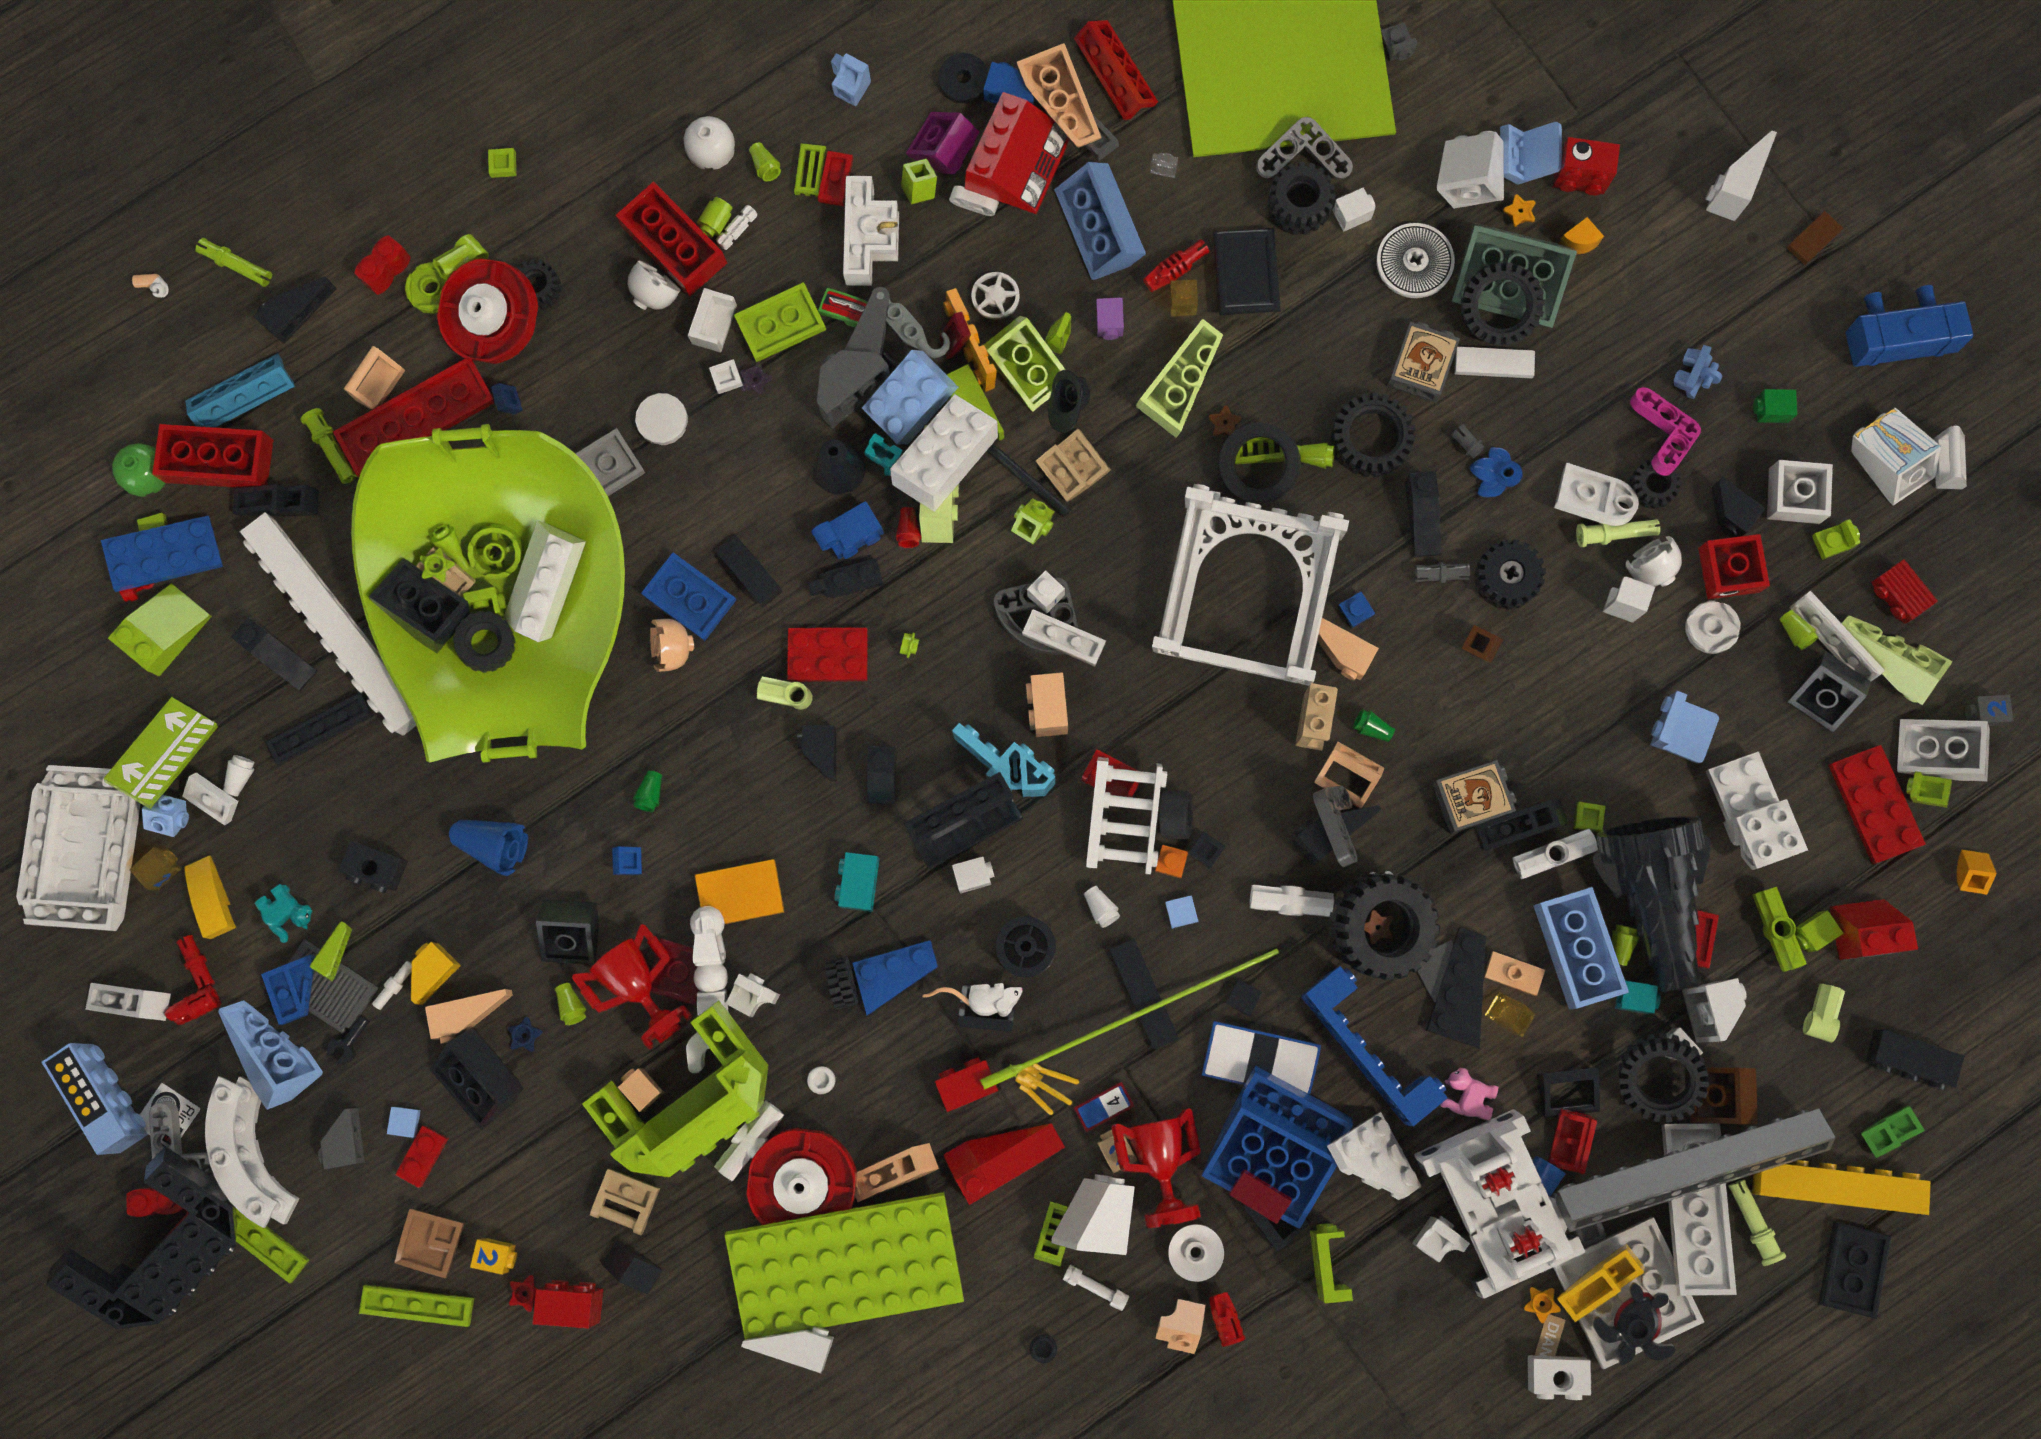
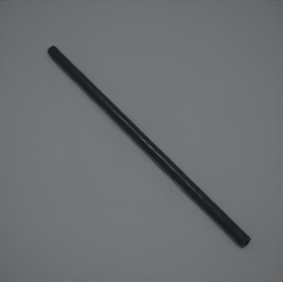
[852,333,1071,517]

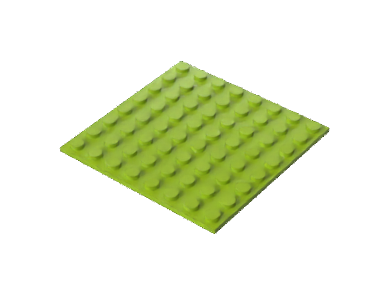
[1172,0,1396,158]

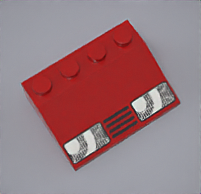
[965,92,1070,214]

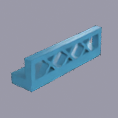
[186,353,295,428]

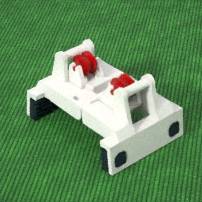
[1414,1109,1585,1298]

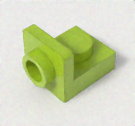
[1812,519,1860,560]
[463,586,507,616]

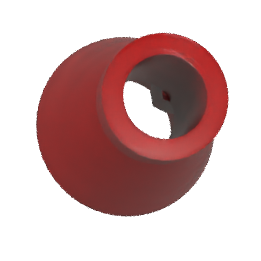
[896,507,922,548]

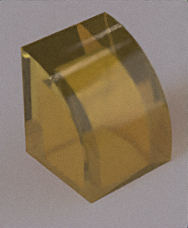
[1485,992,1536,1038]

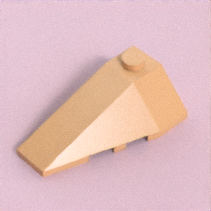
[1017,43,1101,148]

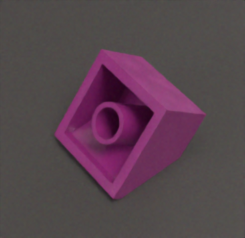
[906,112,980,174]

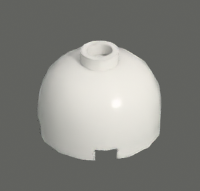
[684,116,735,170]
[627,260,680,310]
[1626,536,1682,587]

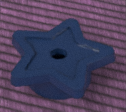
[508,1017,543,1052]

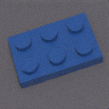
[641,552,736,641]

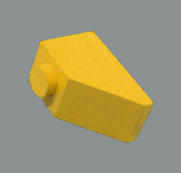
[411,942,461,1005]

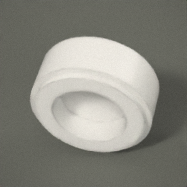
[807,1067,836,1094]

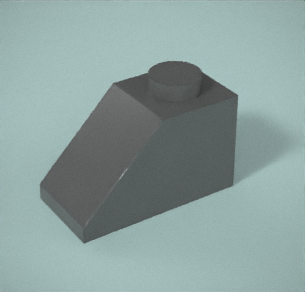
[318,1108,365,1169]

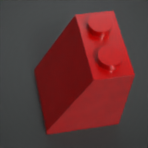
[1829,899,1918,960]

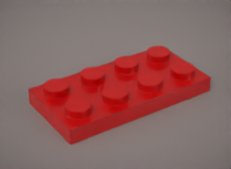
[1828,745,1926,865]

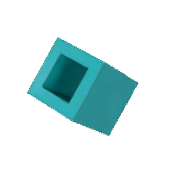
[1615,981,1661,1014]

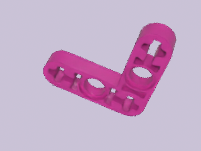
[1630,387,1701,476]

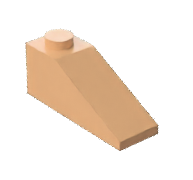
[1317,618,1379,680]
[425,989,513,1044]
[855,1143,939,1202]

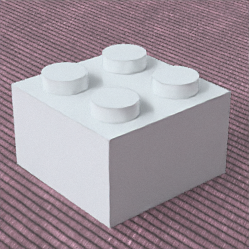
[1767,460,1833,524]

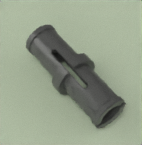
[1414,562,1470,583]

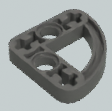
[994,578,1079,655]

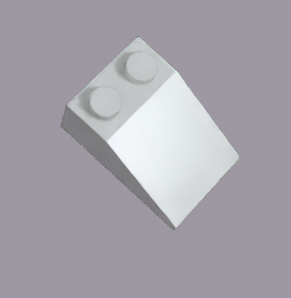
[1705,131,1777,221]
[1897,719,1990,781]

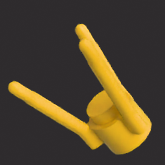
[1015,1063,1079,1115]

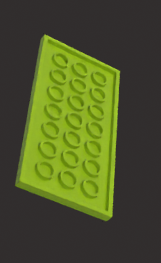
[725,1192,964,1339]

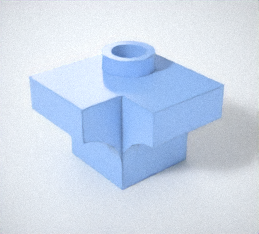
[831,53,871,107]

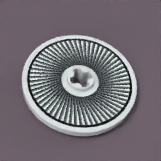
[1377,223,1455,298]

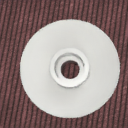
[1168,1224,1224,1282]

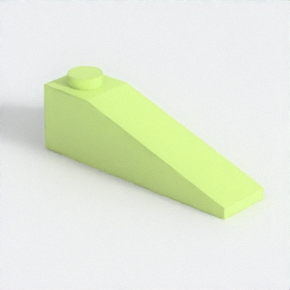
[1842,615,1952,705]

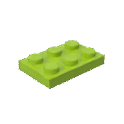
[734,282,826,362]

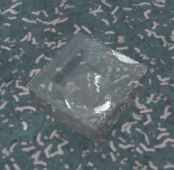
[1150,153,1178,178]

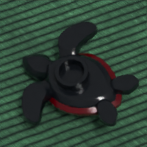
[1593,1282,1676,1365]

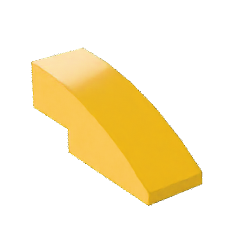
[184,856,236,939]
[1557,1243,1644,1322]

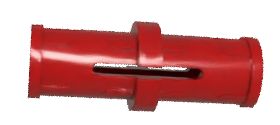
[176,935,215,990]

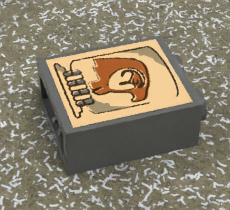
[1387,322,1460,403]
[1432,760,1517,834]

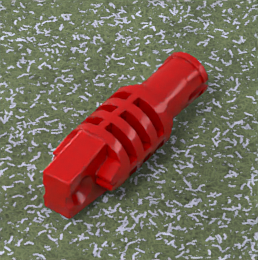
[1143,239,1209,292]

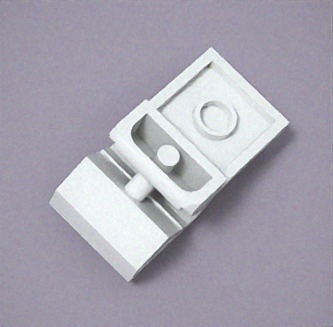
[1706,752,1808,870]

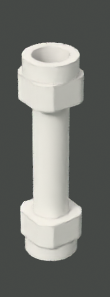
[1063,1265,1129,1311]

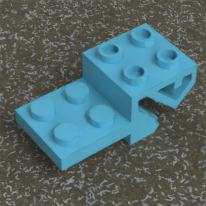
[952,723,1055,797]

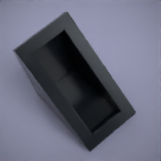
[601,1240,663,1294]

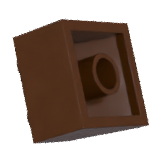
[1689,1067,1758,1124]

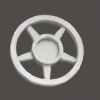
[971,272,1020,320]

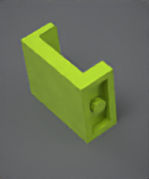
[1310,1223,1353,1303]

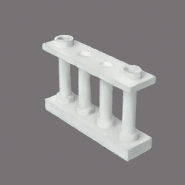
[1086,757,1167,874]

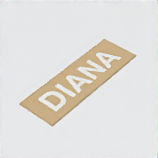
[1534,1314,1565,1356]

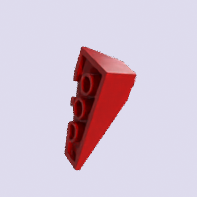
[943,1123,1065,1205]

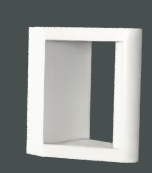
[1934,426,1967,489]

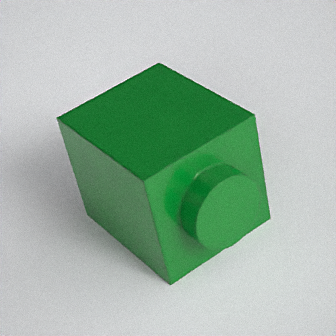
[1753,389,1797,423]

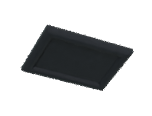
[1213,228,1281,315]

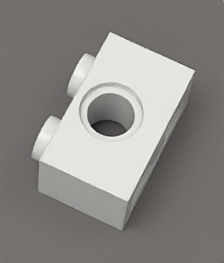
[1528,1355,1591,1400]

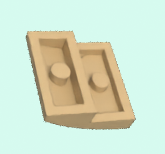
[1036,429,1111,502]

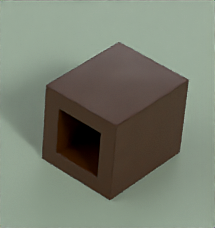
[1461,625,1503,663]

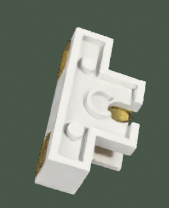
[843,176,899,286]

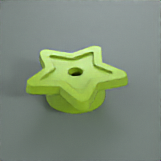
[420,548,455,582]

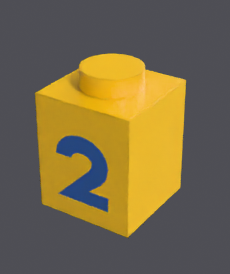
[470,1238,517,1275]

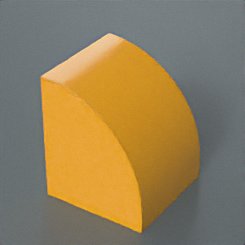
[1558,217,1604,254]
[1957,850,1997,895]

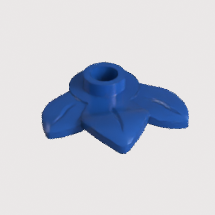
[1470,447,1523,497]

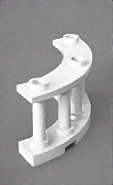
[205,1076,300,1228]

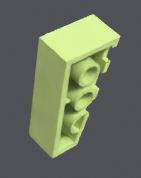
[919,425,959,543]

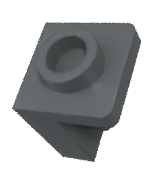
[1381,22,1417,62]

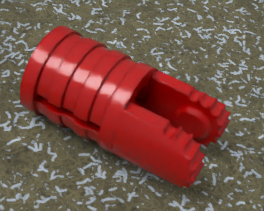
[164,985,221,1025]

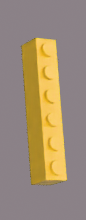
[1752,1160,1931,1215]

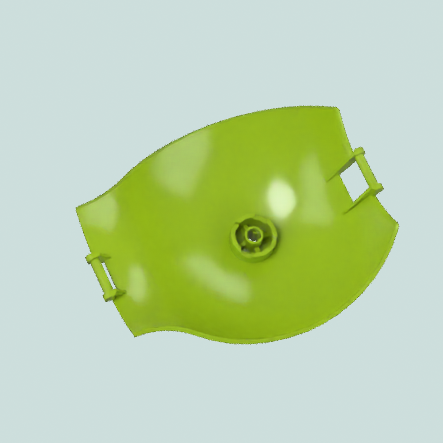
[351,424,625,763]

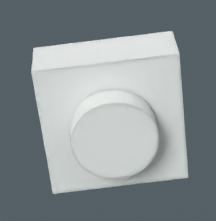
[709,359,743,394]

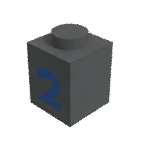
[1965,695,2013,726]

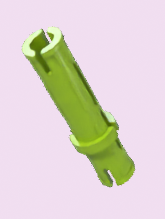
[196,238,272,287]

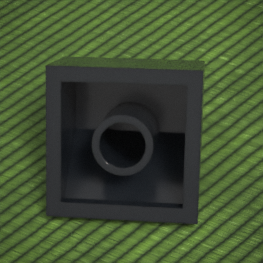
[1788,651,1871,732]
[536,900,599,965]

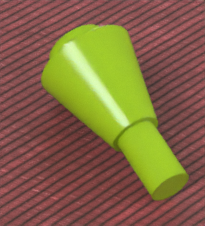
[431,525,471,571]

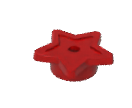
[509,1275,538,1312]

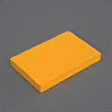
[695,859,785,924]

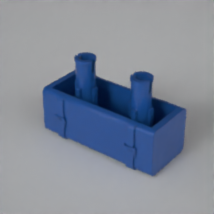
[1846,285,1973,367]

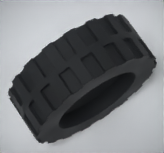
[453,611,516,673]

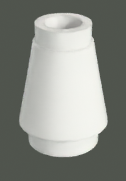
[223,755,255,796]
[1084,886,1120,928]

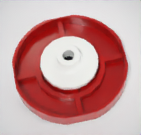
[437,259,538,364]
[747,1128,857,1225]

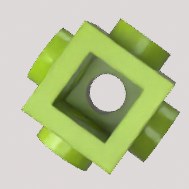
[1011,498,1055,544]

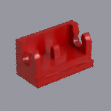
[1548,1108,1597,1175]

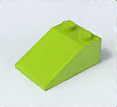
[984,316,1065,412]
[108,583,212,676]

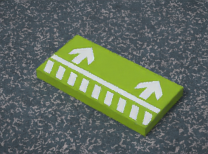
[103,697,218,809]

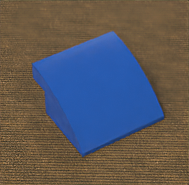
[1202,1066,1353,1229]

